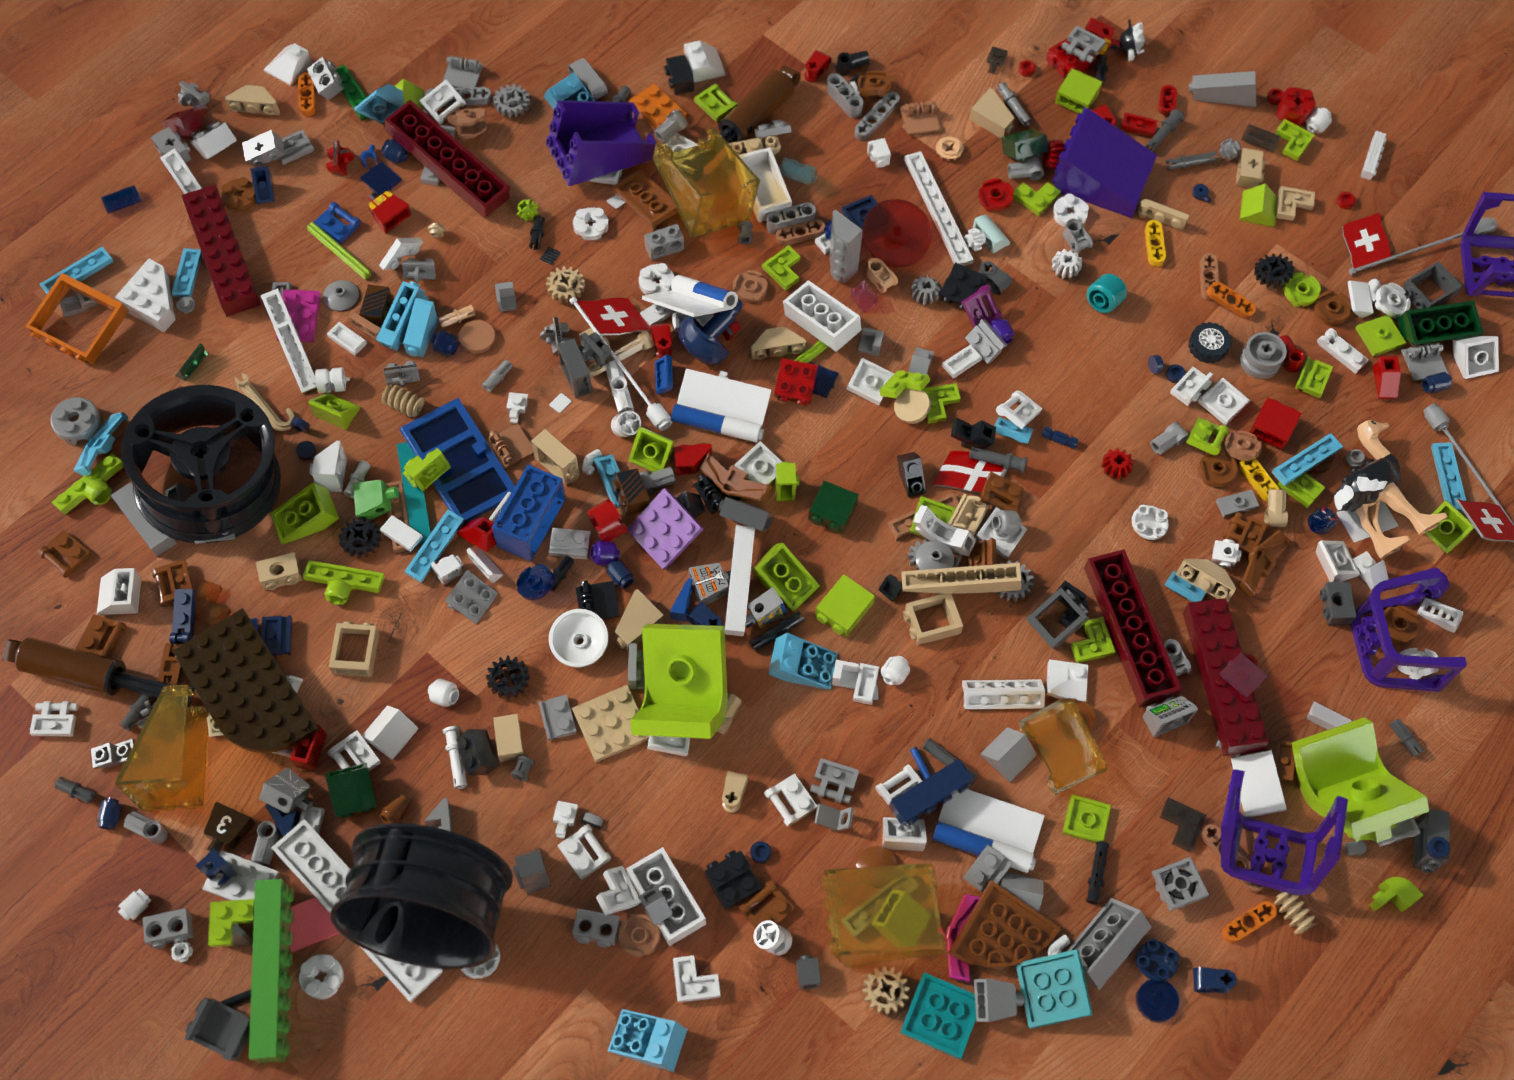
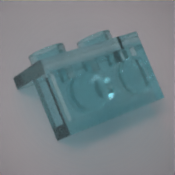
[779,157,818,185]

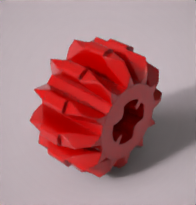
[1042,139,1066,169]
[1101,448,1134,481]

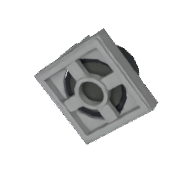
[1152,857,1209,912]

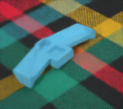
[74,412,129,476]

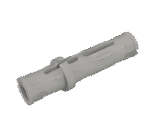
[997,82,1032,127]

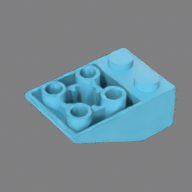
[544,72,595,110]
[768,633,838,690]
[608,1009,688,1072]

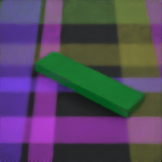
[335,64,368,120]

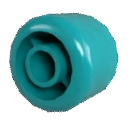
[1086,273,1127,314]

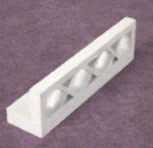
[962,679,1045,709]

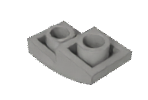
[91,739,139,769]

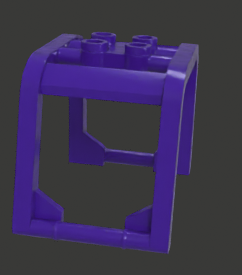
[1461,192,1514,297]
[1351,568,1467,692]
[1221,769,1348,895]

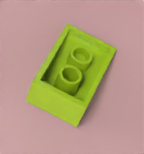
[270,482,339,545]
[751,543,820,612]

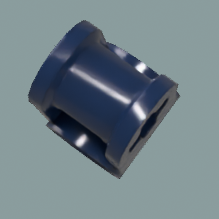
[686,602,722,626]
[1193,967,1237,993]

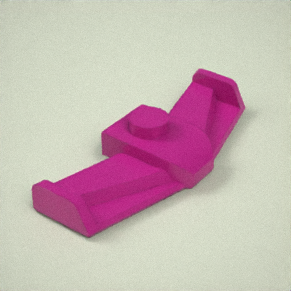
[945,894,980,983]

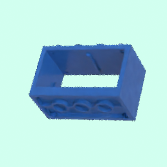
[492,464,566,562]

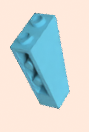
[376,281,429,351]

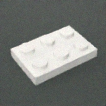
[202,850,280,901]

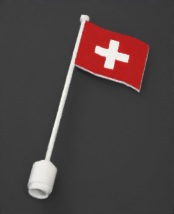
[569,297,672,431]

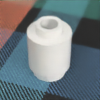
[118,889,152,921]

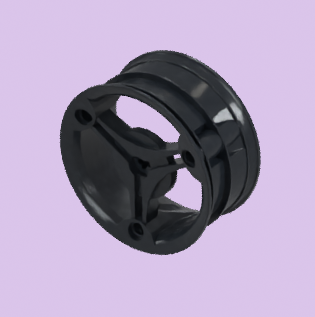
[122,385,281,544]
[330,823,513,969]

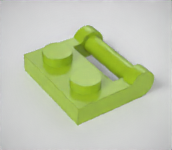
[694,84,738,122]
[1186,417,1229,455]

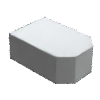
[1344,841,1367,856]

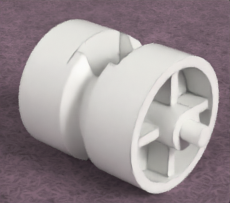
[312,367,350,393]
[611,411,641,438]
[754,921,792,956]

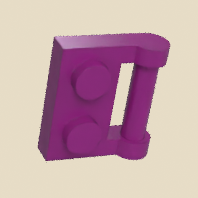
[961,285,1003,328]

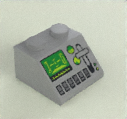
[1142,696,1198,738]

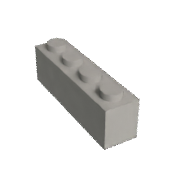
[111,482,177,557]

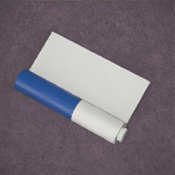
[642,275,738,317]
[671,368,772,443]
[932,790,1045,873]

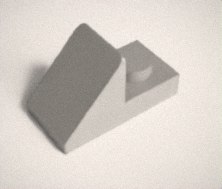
[908,347,934,375]
[424,798,453,832]

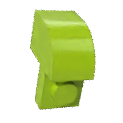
[1369,877,1423,913]

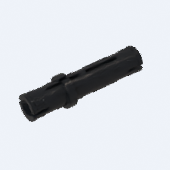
[749,611,805,652]
[1086,841,1109,905]

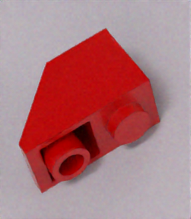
[1373,356,1401,399]
[674,443,712,475]
[457,517,499,552]

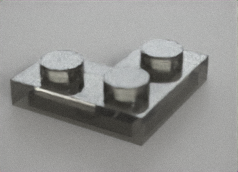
[1160,797,1206,853]

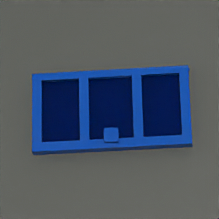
[399,398,515,525]

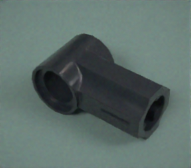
[836,50,870,75]

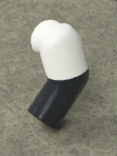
[848,74,860,95]

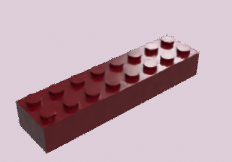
[385,100,510,219]
[181,184,261,317]
[1084,549,1182,707]
[1183,598,1269,756]

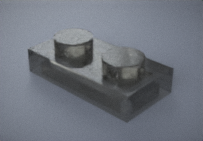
[1241,124,1281,152]

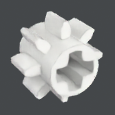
[964,228,986,251]

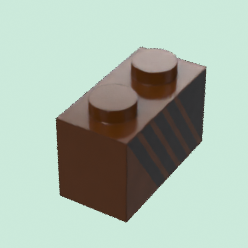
[359,284,394,327]
[612,468,650,514]

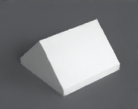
[1315,540,1360,582]
[362,706,419,760]
[882,817,927,851]

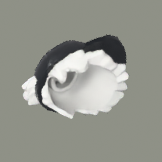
[1119,19,1145,61]

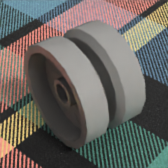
[1240,332,1287,379]

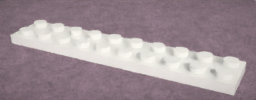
[271,819,443,1003]

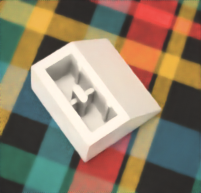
[189,121,237,159]
[97,568,141,615]

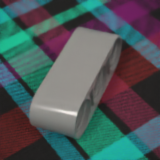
[568,58,608,100]
[827,74,863,119]
[766,203,816,234]

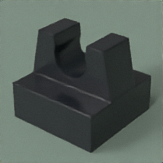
[878,574,903,602]

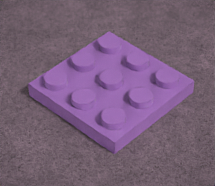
[627,488,704,570]

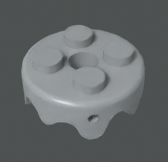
[50,397,102,446]

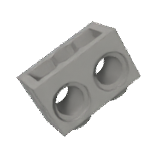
[307,57,344,100]
[644,224,684,261]
[143,908,194,949]
[572,909,620,948]

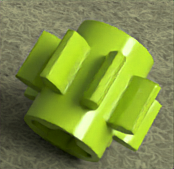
[517,199,539,222]

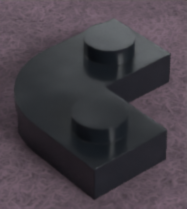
[1057,580,1089,628]

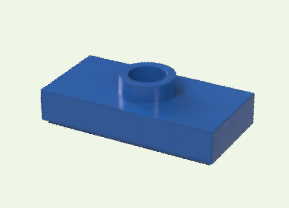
[655,355,673,395]

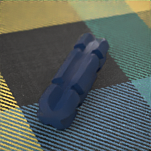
[1042,427,1078,448]

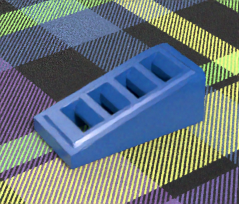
[670,578,693,622]

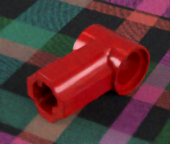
[1280,335,1305,373]

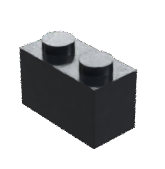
[664,55,694,95]
[456,729,499,775]

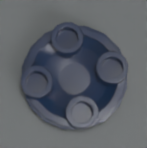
[1136,939,1179,981]

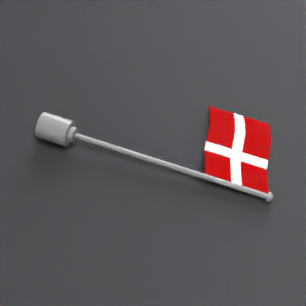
[932,451,1007,595]

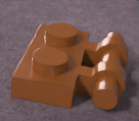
[1223,512,1267,556]

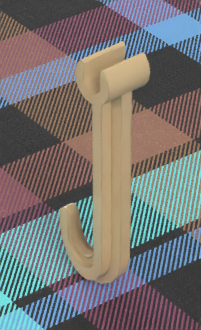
[587,331,654,378]
[235,373,295,431]

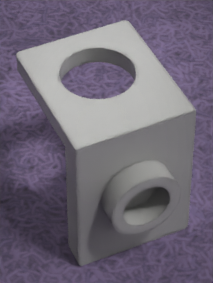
[815,803,854,832]

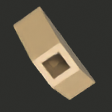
[225,85,280,115]
[727,135,781,162]
[751,327,806,360]
[1175,559,1236,603]

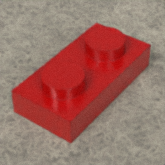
[1120,112,1158,137]

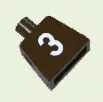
[204,801,255,853]

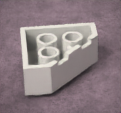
[115,259,176,333]

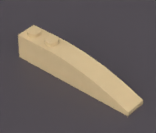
[901,563,1021,594]

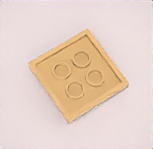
[572,685,649,763]

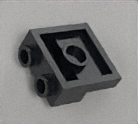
[939,262,988,310]
[705,850,762,911]

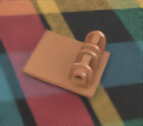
[900,100,940,135]
[486,423,533,469]

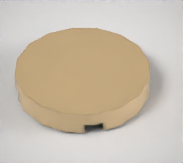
[894,389,931,424]

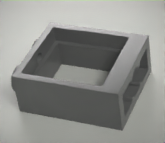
[1402,261,1463,309]
[557,338,592,398]
[718,497,774,532]
[1026,588,1090,650]
[1414,809,1450,873]

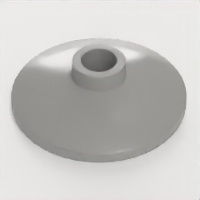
[323,280,359,312]
[915,541,954,570]

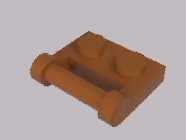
[980,472,1024,512]
[37,530,92,578]
[152,559,193,607]
[76,614,126,658]
[738,881,795,929]

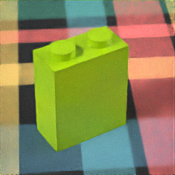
[815,574,875,637]

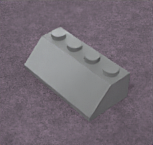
[829,209,863,284]
[1066,898,1151,990]

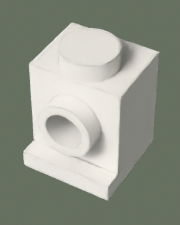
[867,138,891,168]
[431,554,463,586]

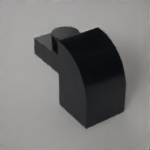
[951,418,996,449]

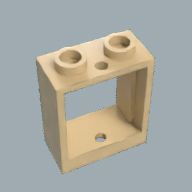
[531,429,579,486]
[903,593,963,646]
[329,622,379,677]

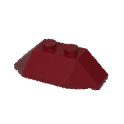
[161,105,208,139]

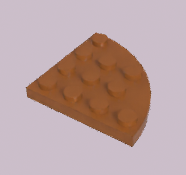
[948,881,1061,968]

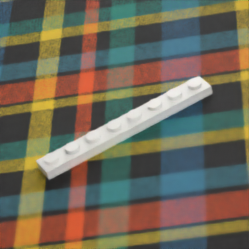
[904,151,973,266]

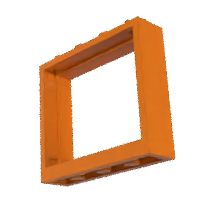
[25,273,129,365]

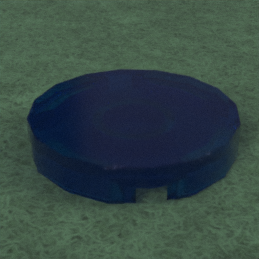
[516,564,554,601]
[1135,979,1180,1023]

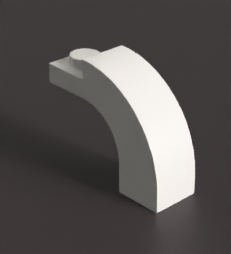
[913,505,976,556]

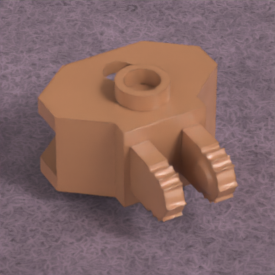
[447,108,487,139]

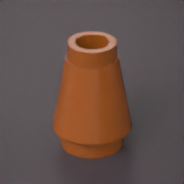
[379,795,410,824]

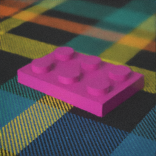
[276,289,321,343]

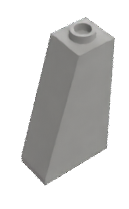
[1189,71,1256,107]

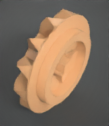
[936,137,963,161]

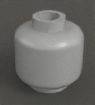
[992,510,1022,535]

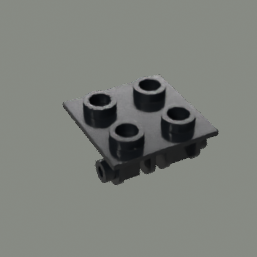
[693,468,743,514]
[575,581,620,619]

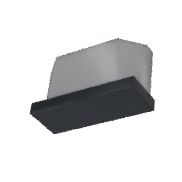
[581,813,604,830]

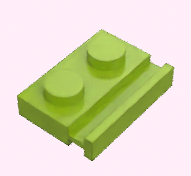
[1295,357,1333,398]
[1277,473,1325,508]

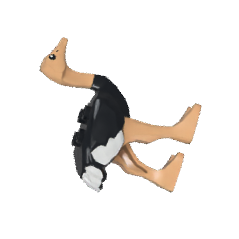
[1332,420,1448,559]

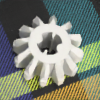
[1052,249,1082,280]

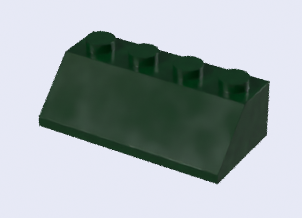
[1397,301,1484,346]

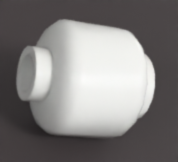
[1306,108,1332,134]
[881,656,910,685]
[428,679,459,707]

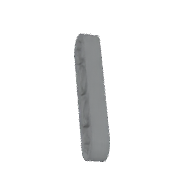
[425,87,492,106]
[854,91,900,141]

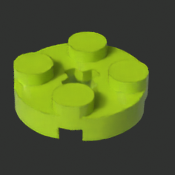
[1283,272,1321,307]

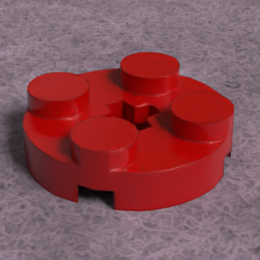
[978,178,1013,212]

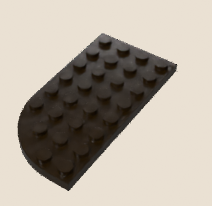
[173,608,319,753]

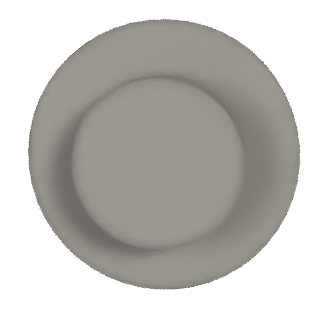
[176,296,195,314]
[1346,449,1365,467]

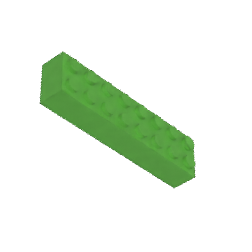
[249,879,294,1063]

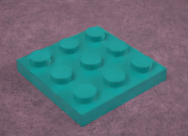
[1016,949,1093,1029]
[899,972,976,1060]

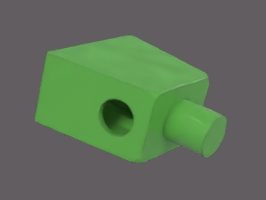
[353,480,399,521]

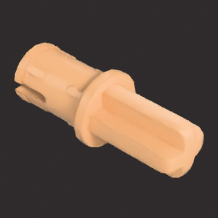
[439,305,475,327]

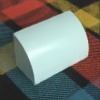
[972,215,1010,253]

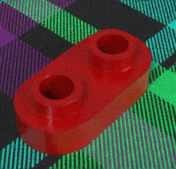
[1158,85,1177,116]

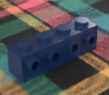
[889,759,973,826]

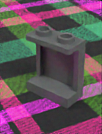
[184,997,250,1061]

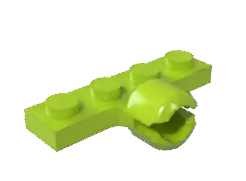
[52,453,124,515]
[303,560,385,605]

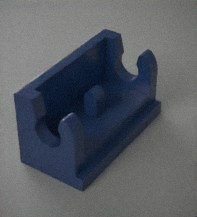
[195,848,238,886]

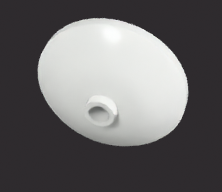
[549,609,608,668]

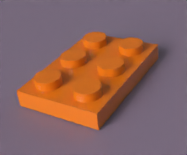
[628,83,687,129]

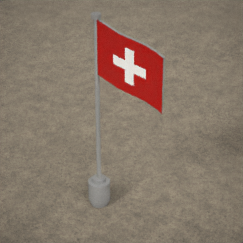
[1342,212,1497,275]
[1423,403,1514,542]

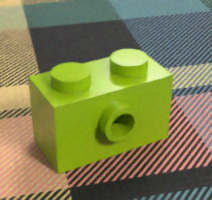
[775,461,799,501]

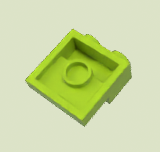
[403,448,451,492]

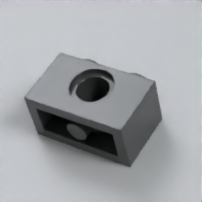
[1319,582,1356,625]

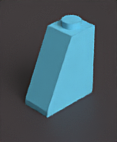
[403,298,439,357]

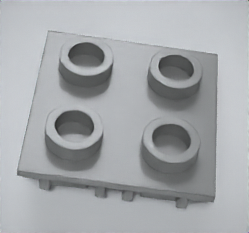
[442,55,483,88]
[1401,343,1448,381]
[445,570,498,624]

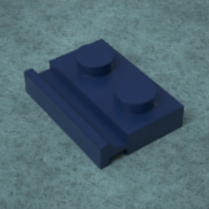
[261,615,293,656]

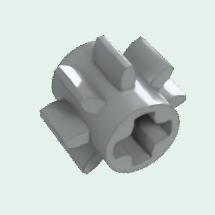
[1219,138,1241,160]

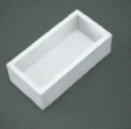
[737,148,792,223]

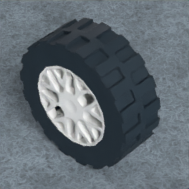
[1188,322,1231,363]

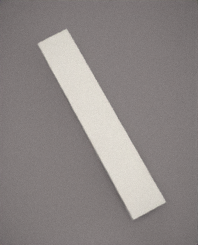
[261,289,317,394]
[725,525,755,636]

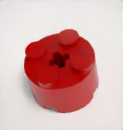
[1276,87,1315,127]
[586,499,628,542]

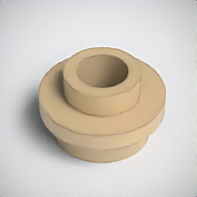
[428,223,445,237]

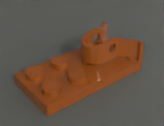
[612,170,683,232]

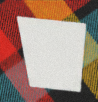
[1337,501,1398,543]

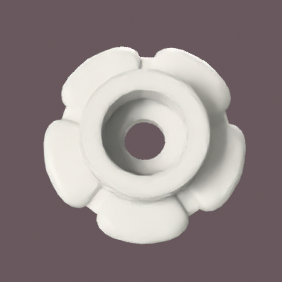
[172,942,193,962]

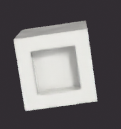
[831,660,859,689]

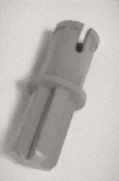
[481,360,513,392]

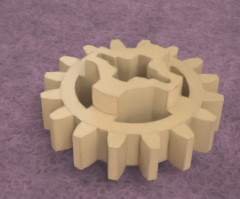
[546,266,585,303]
[862,966,909,1015]

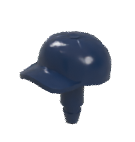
[678,299,744,365]

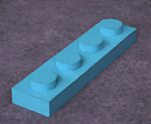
[40,246,114,294]
[1272,433,1343,486]
[1431,442,1466,512]
[404,509,464,583]

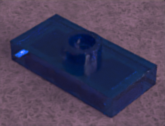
[101,185,142,214]

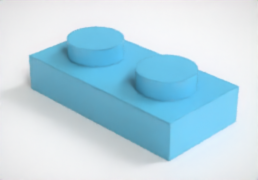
[994,417,1034,444]
[1165,570,1206,602]

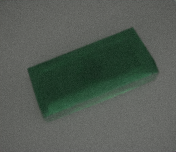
[175,343,207,381]

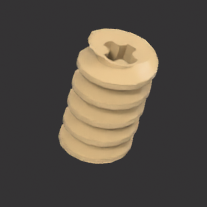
[381,384,424,418]
[1274,892,1319,935]

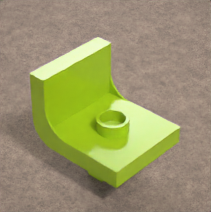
[631,624,728,739]
[1291,718,1429,843]

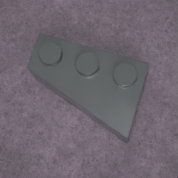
[513,848,551,894]

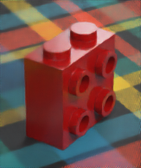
[1046,38,1096,79]
[774,358,818,406]
[1249,397,1302,450]

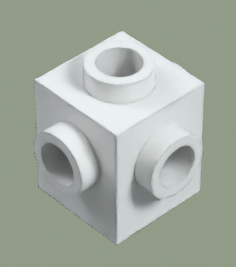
[1211,539,1242,568]

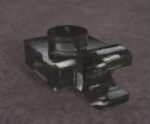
[987,46,1008,74]

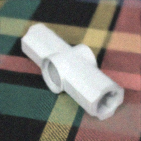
[605,360,634,414]

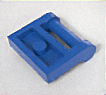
[314,202,361,244]

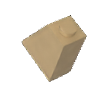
[969,88,1014,138]
[615,589,664,652]

